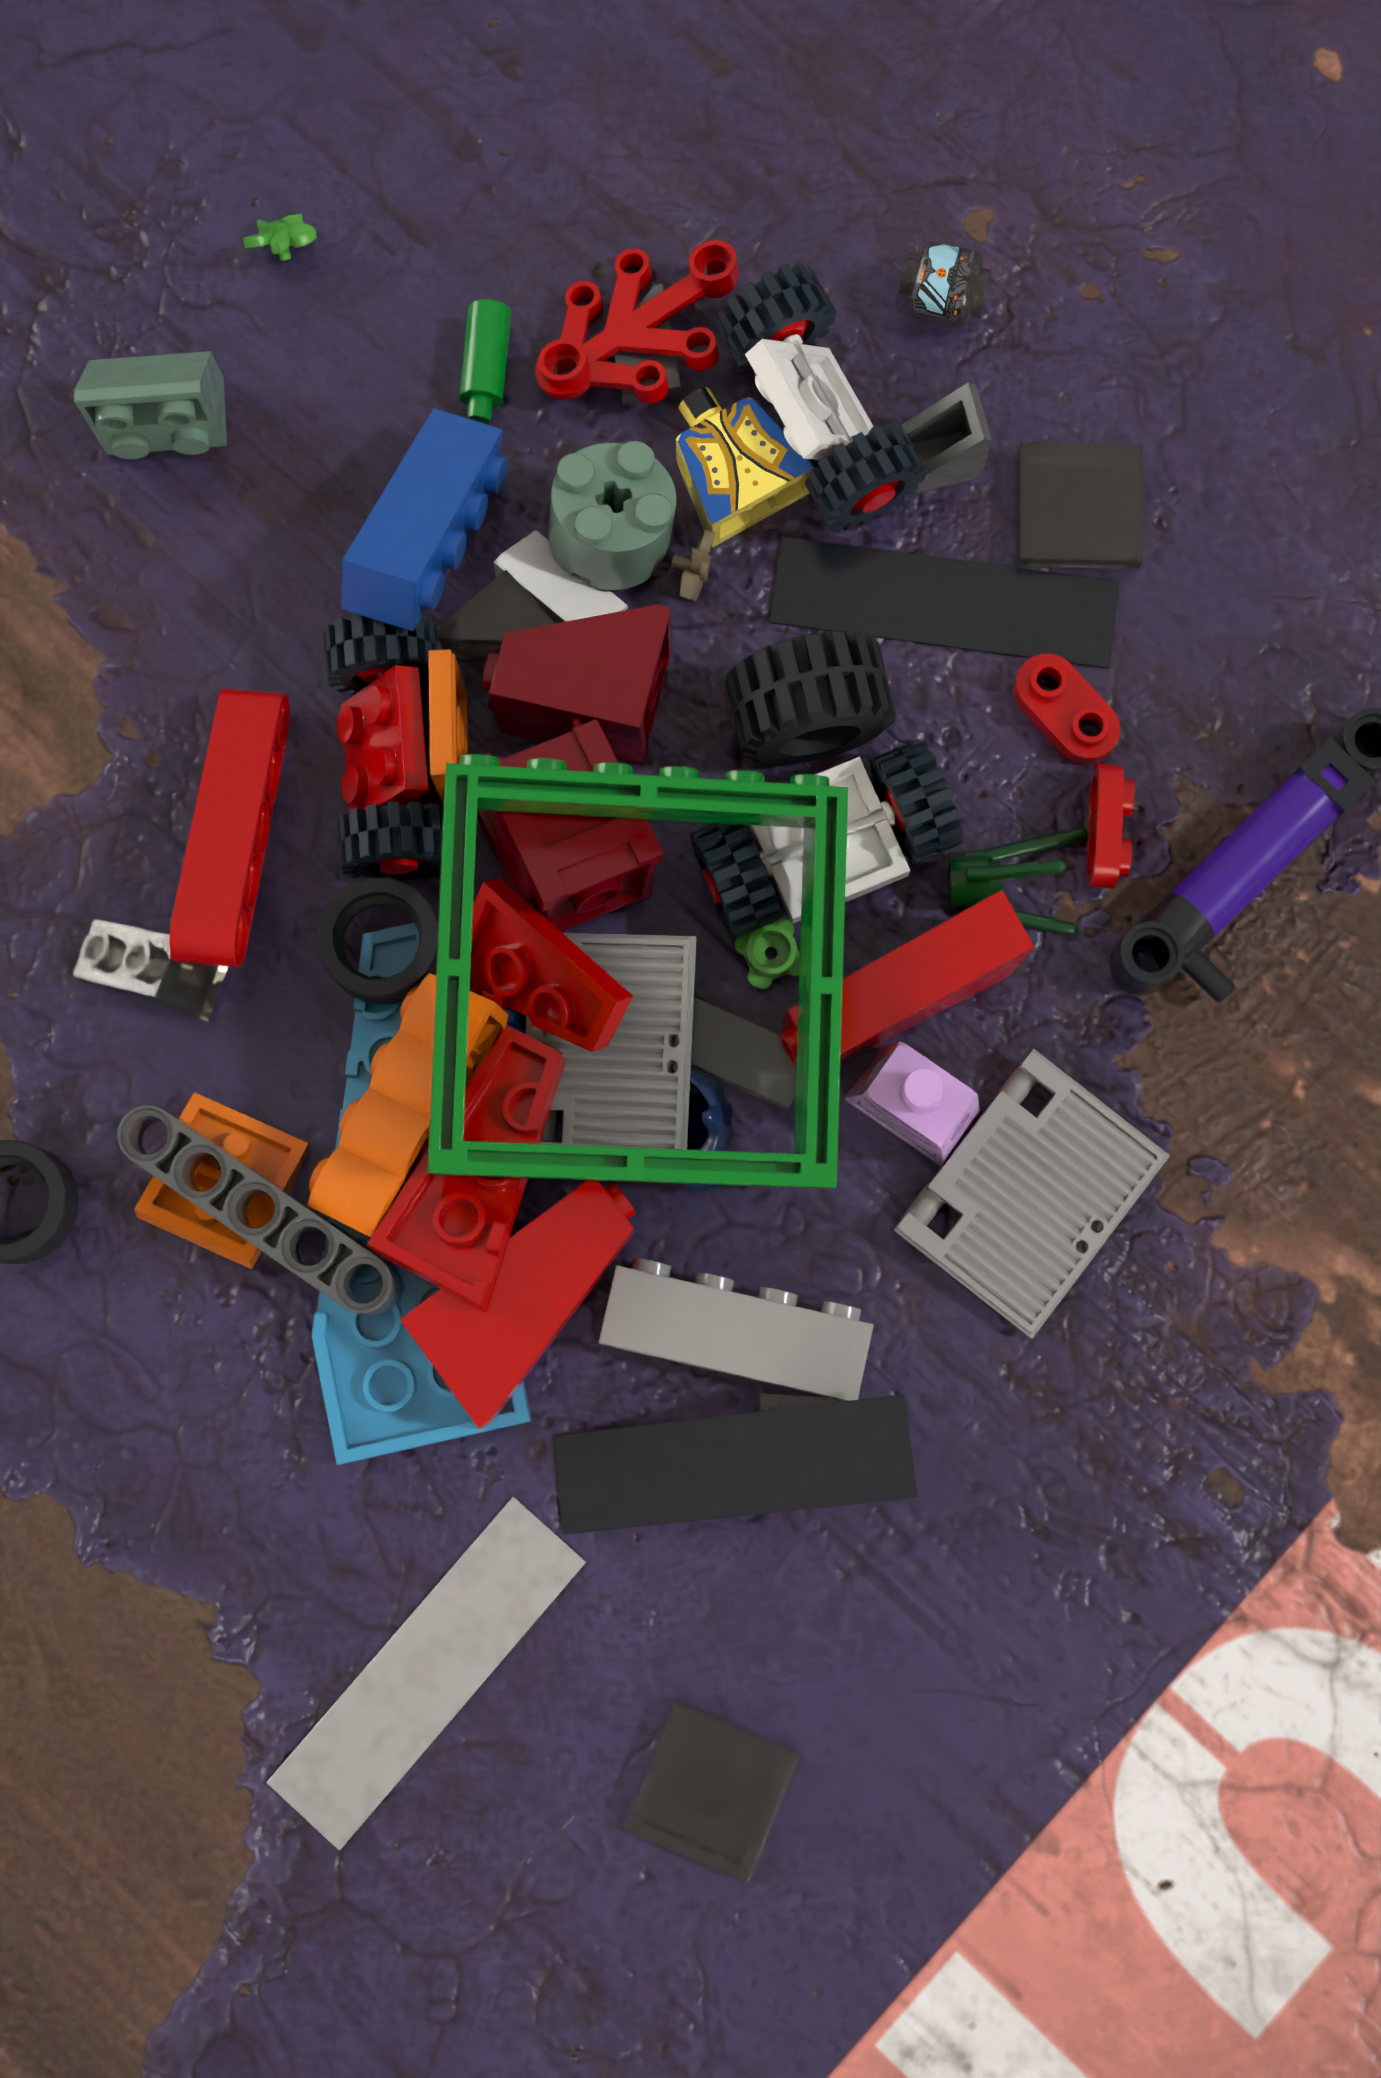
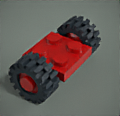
[323,614,443,880]

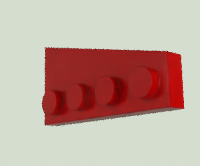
[367,1025,565,1312]

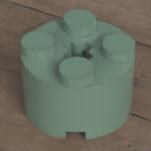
[548,441,676,590]

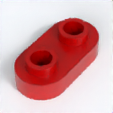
[1013,653,1120,765]
[1085,764,1135,889]

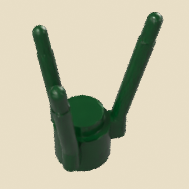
[948,828,1088,935]

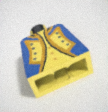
[676,387,814,548]

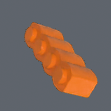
[307,973,509,1238]

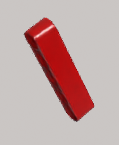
[169,688,290,967]

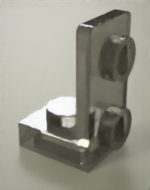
[73,919,228,1021]

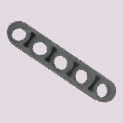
[117,1105,401,1315]

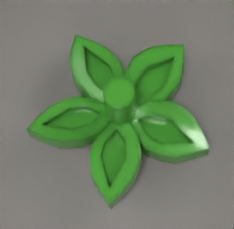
[243,214,317,261]

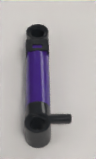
[1109,707,1381,1003]

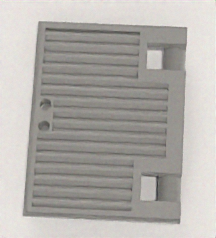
[526,933,697,1150]
[894,1048,1170,1339]

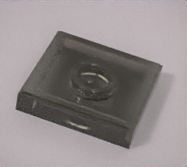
[1017,443,1143,569]
[624,1698,800,1884]

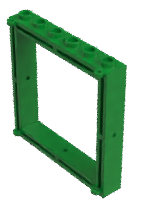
[427,754,848,1189]

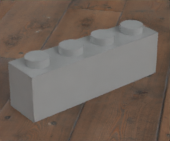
[598,1258,874,1401]

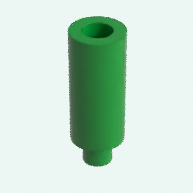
[459,299,512,425]

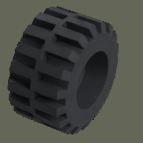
[725,631,896,765]

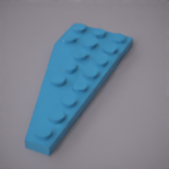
[312,923,532,1465]

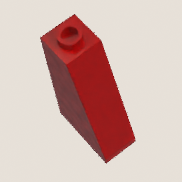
[779,890,1034,1067]
[400,1180,636,1429]

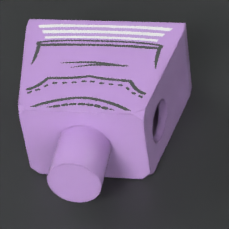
[844,1041,980,1167]

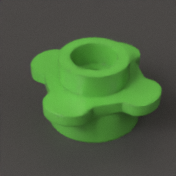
[735,918,800,990]

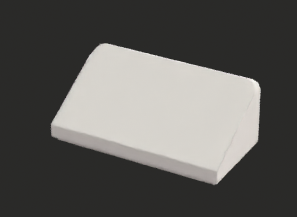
[493,530,628,624]

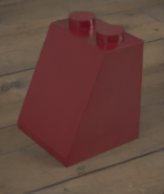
[482,604,673,765]

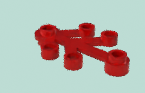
[535,240,739,404]

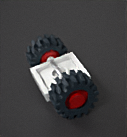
[716,263,927,532]
[690,739,963,939]

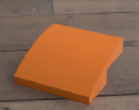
[134,1092,309,1269]

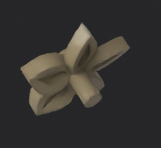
[671,529,716,602]

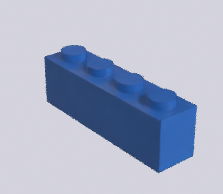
[341,408,508,631]

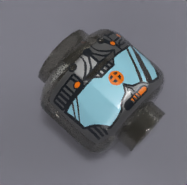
[899,241,992,330]

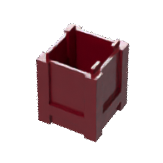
[477,718,664,932]

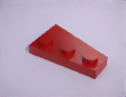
[470,878,633,1052]

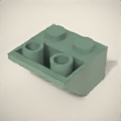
[74,351,227,459]

